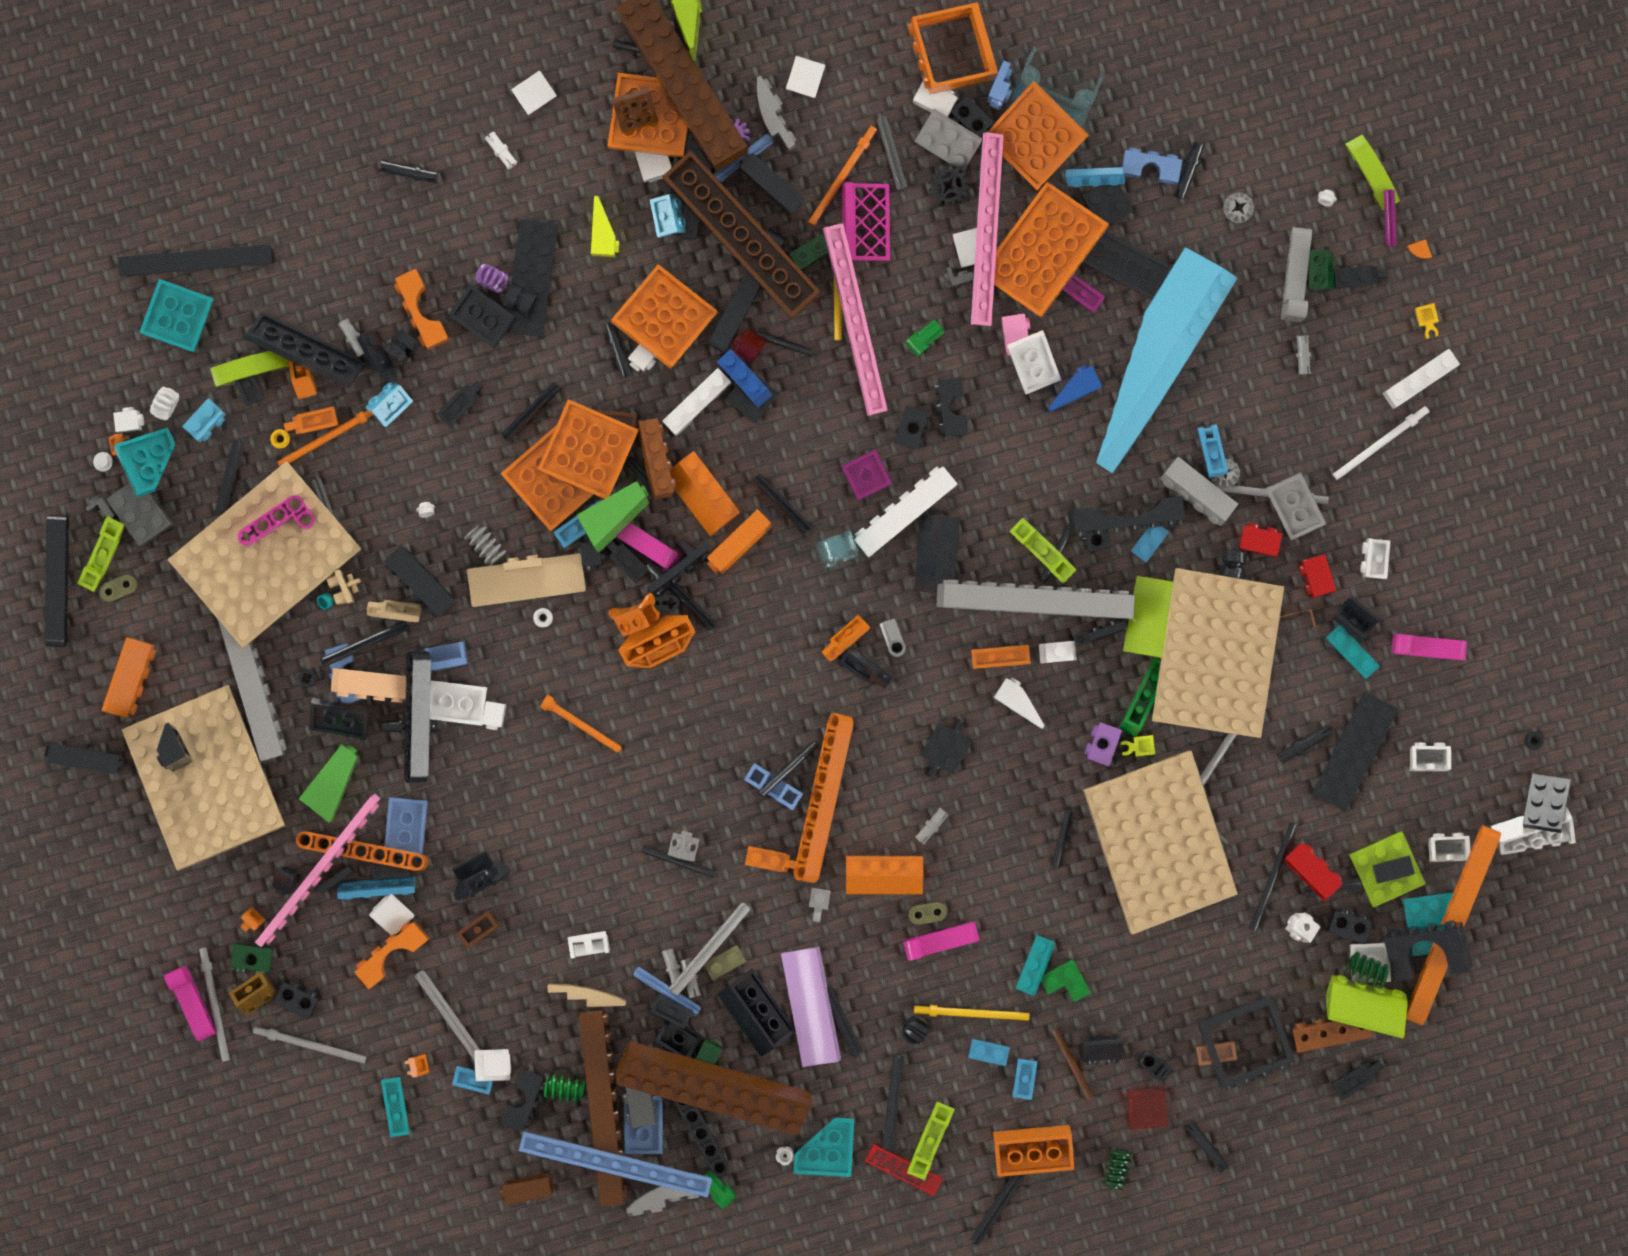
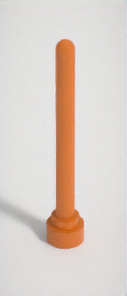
[540,695,622,752]

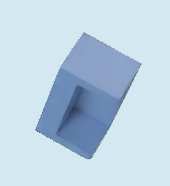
[425,641,468,671]

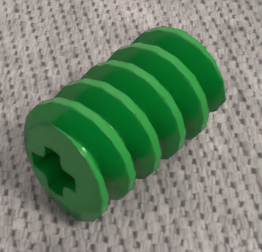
[544,1074,586,1104]

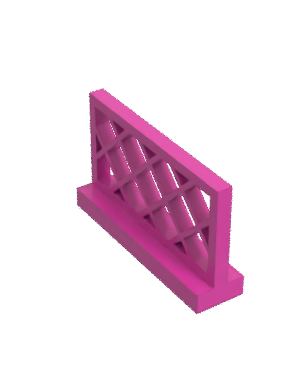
[842,182,890,261]

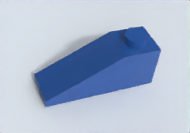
[1048,365,1102,412]

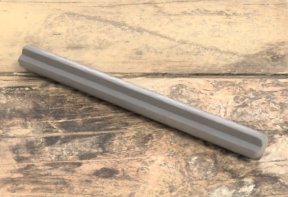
[669,903,750,995]
[415,970,480,1059]

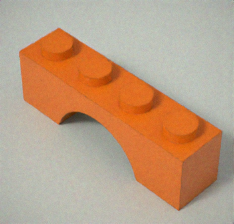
[394,269,449,350]
[354,921,430,989]

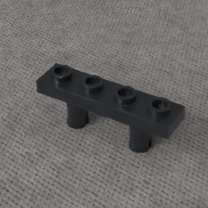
[646,538,712,598]

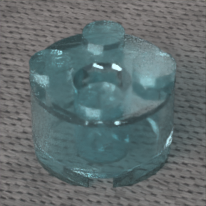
[815,530,859,568]

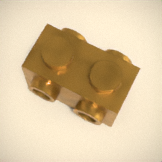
[229,971,278,1016]

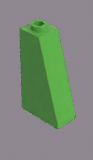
[577,481,649,552]
[299,744,359,823]

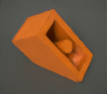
[289,360,317,399]

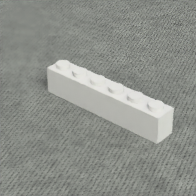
[854,467,957,558]

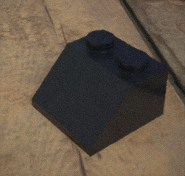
[157,722,193,772]

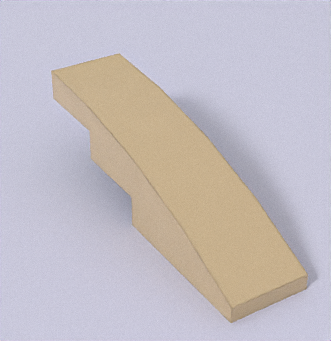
[548,984,626,1007]

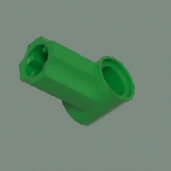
[905,320,944,357]
[704,1170,737,1209]

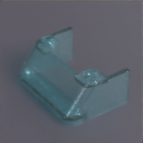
[1013,46,1104,128]

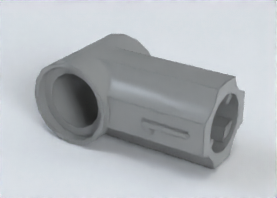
[879,618,906,657]

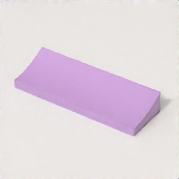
[781,946,841,1067]

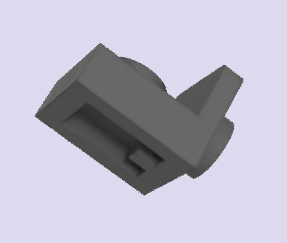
[944,267,974,288]
[86,496,118,519]

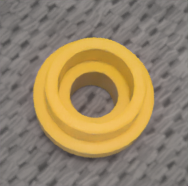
[270,429,290,449]

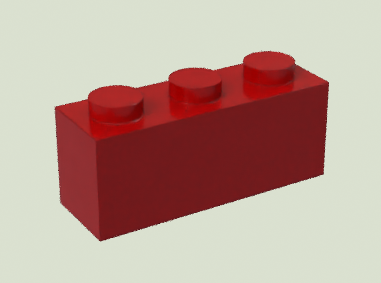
[1284,842,1343,903]

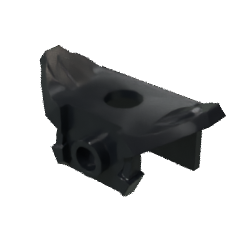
[452,851,511,901]

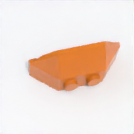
[619,615,695,668]

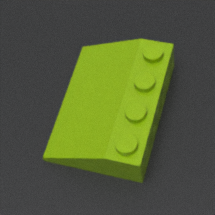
[671,0,702,61]
[1123,576,1173,658]
[1326,975,1408,1038]

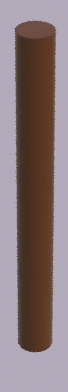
[1051,1028,1094,1100]

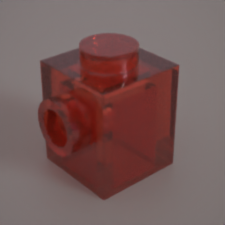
[733,329,766,363]

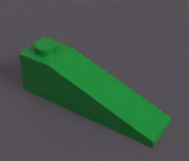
[1119,657,1161,737]

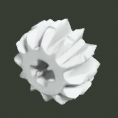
[150,387,179,420]

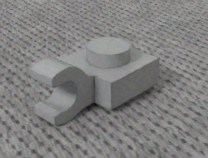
[809,888,831,922]

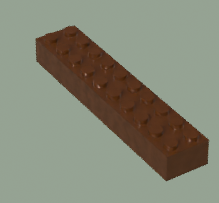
[615,0,748,172]
[662,150,821,320]
[579,1008,629,1207]
[616,1041,812,1135]

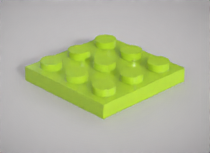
[1349,831,1426,908]

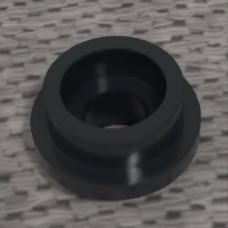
[1524,731,1544,750]

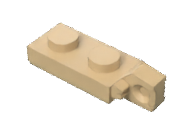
[367,600,422,622]

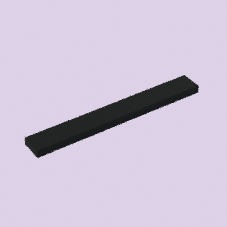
[118,244,273,277]

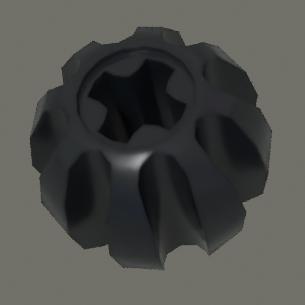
[902,1016,930,1045]

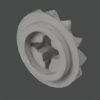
[1223,192,1254,223]
[1210,458,1240,488]

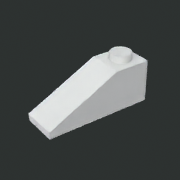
[993,677,1045,729]

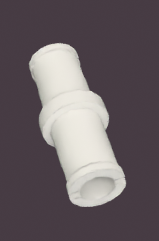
[485,132,517,169]

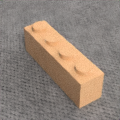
[331,668,406,703]

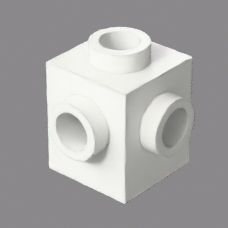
[1286,912,1320,943]

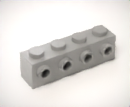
[1160,457,1238,526]

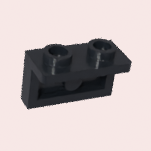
[1332,596,1380,642]

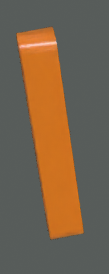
[296,832,428,871]

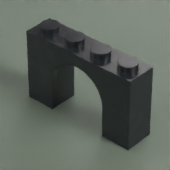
[1384,920,1473,982]

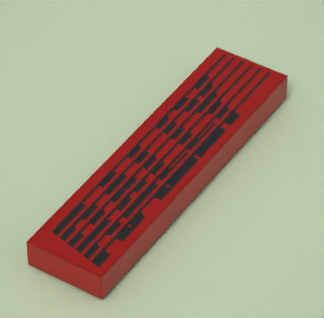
[865,1144,942,1196]

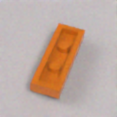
[971,645,1031,669]

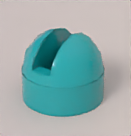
[317,593,334,610]

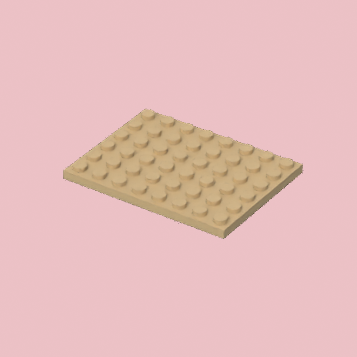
[168,461,362,648]
[1152,568,1284,738]
[122,685,285,871]
[1083,750,1237,934]

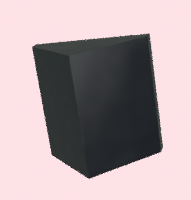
[654,1021,703,1058]

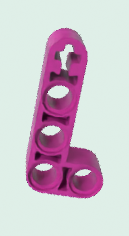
[238,495,315,546]
[616,523,682,570]
[1391,634,1467,661]
[903,922,980,961]
[164,966,216,1042]

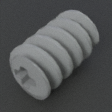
[464,525,506,566]

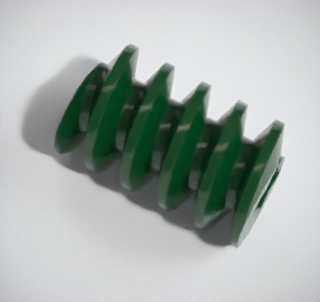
[1345,951,1389,988]
[1101,1148,1134,1191]

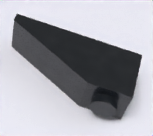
[272,865,301,896]

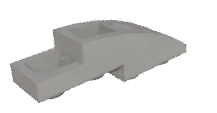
[757,76,796,151]
[627,1186,699,1216]

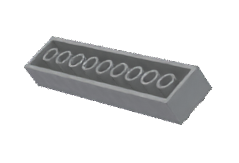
[936,580,1135,619]

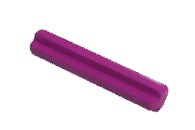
[1384,189,1397,246]

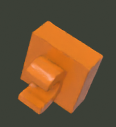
[109,433,130,456]
[240,907,266,932]
[405,1054,429,1077]

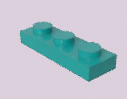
[1326,625,1380,679]
[1016,935,1056,996]
[381,1076,410,1137]

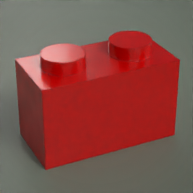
[1238,523,1282,557]
[1299,554,1337,598]

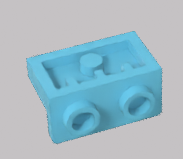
[650,194,686,238]
[365,382,413,427]
[182,398,226,442]

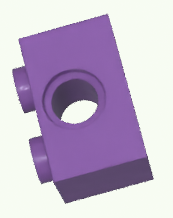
[1084,722,1122,766]

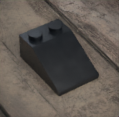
[1080,1034,1123,1065]

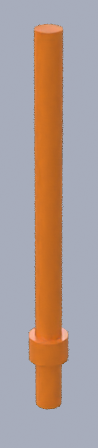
[808,126,877,226]
[277,410,373,466]

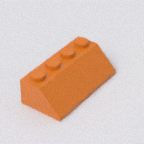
[670,451,741,536]
[101,637,156,718]
[846,856,923,894]
[993,1125,1074,1177]

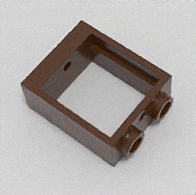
[500,1173,554,1205]

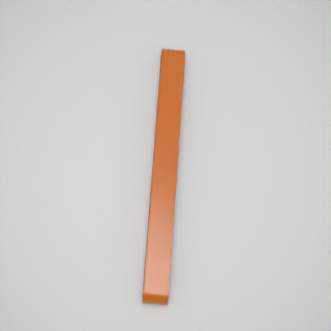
[1406,825,1501,1025]

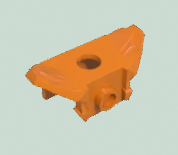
[608,593,660,637]

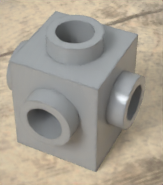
[668,831,700,861]

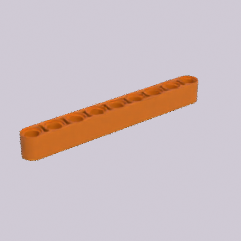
[794,713,853,883]

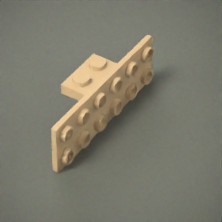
[467,553,586,607]

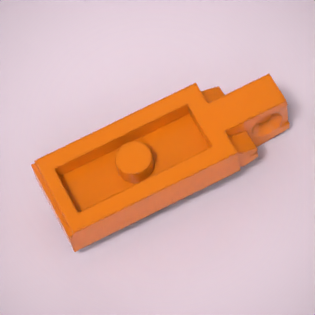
[284,407,339,434]
[822,615,870,662]
[745,846,796,872]

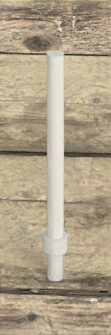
[1332,406,1430,480]

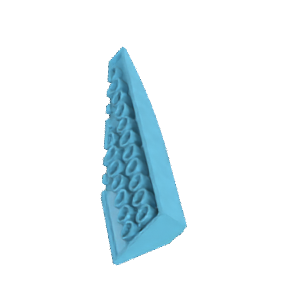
[1096,247,1237,473]

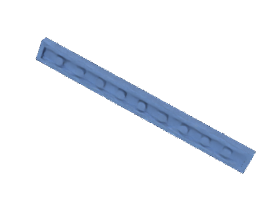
[519,1131,712,1198]

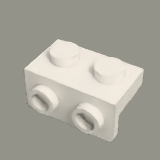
[1360,538,1390,579]

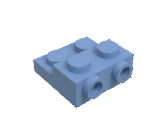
[987,61,1012,110]

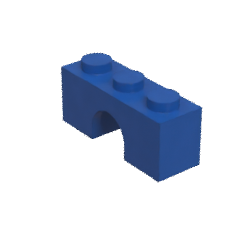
[717,349,772,408]

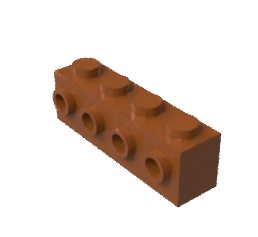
[636,418,676,500]
[1290,1018,1373,1053]

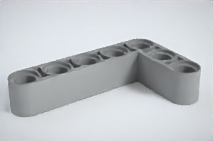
[1281,227,1312,322]

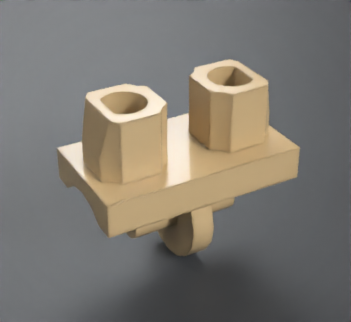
[326,569,361,605]

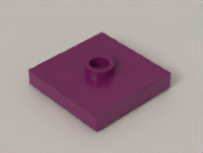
[841,449,892,501]

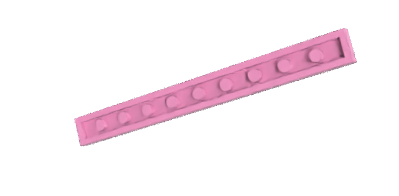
[971,132,1003,326]
[823,223,888,415]
[255,794,381,947]

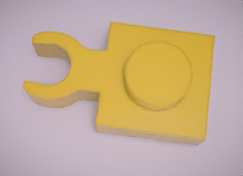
[1415,303,1439,339]

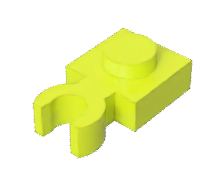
[1120,735,1155,757]

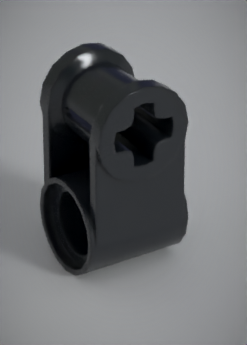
[1138,1051,1176,1085]

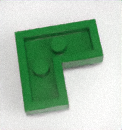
[1041,959,1091,1002]

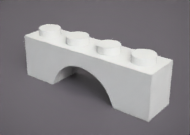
[1382,349,1460,409]
[663,368,732,436]

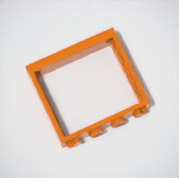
[908,2,998,94]
[707,509,772,574]

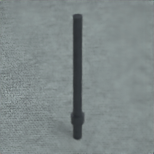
[1249,822,1297,932]

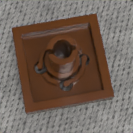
[612,88,658,132]

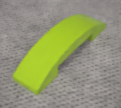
[1345,135,1400,210]
[210,351,289,387]
[77,516,125,592]
[1010,518,1077,584]
[907,1102,955,1181]

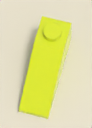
[591,196,619,257]

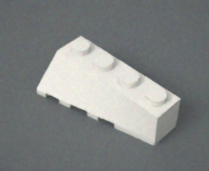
[1491,807,1576,855]

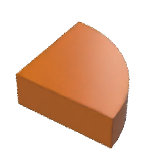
[1407,239,1432,259]

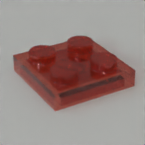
[1126,1088,1168,1130]

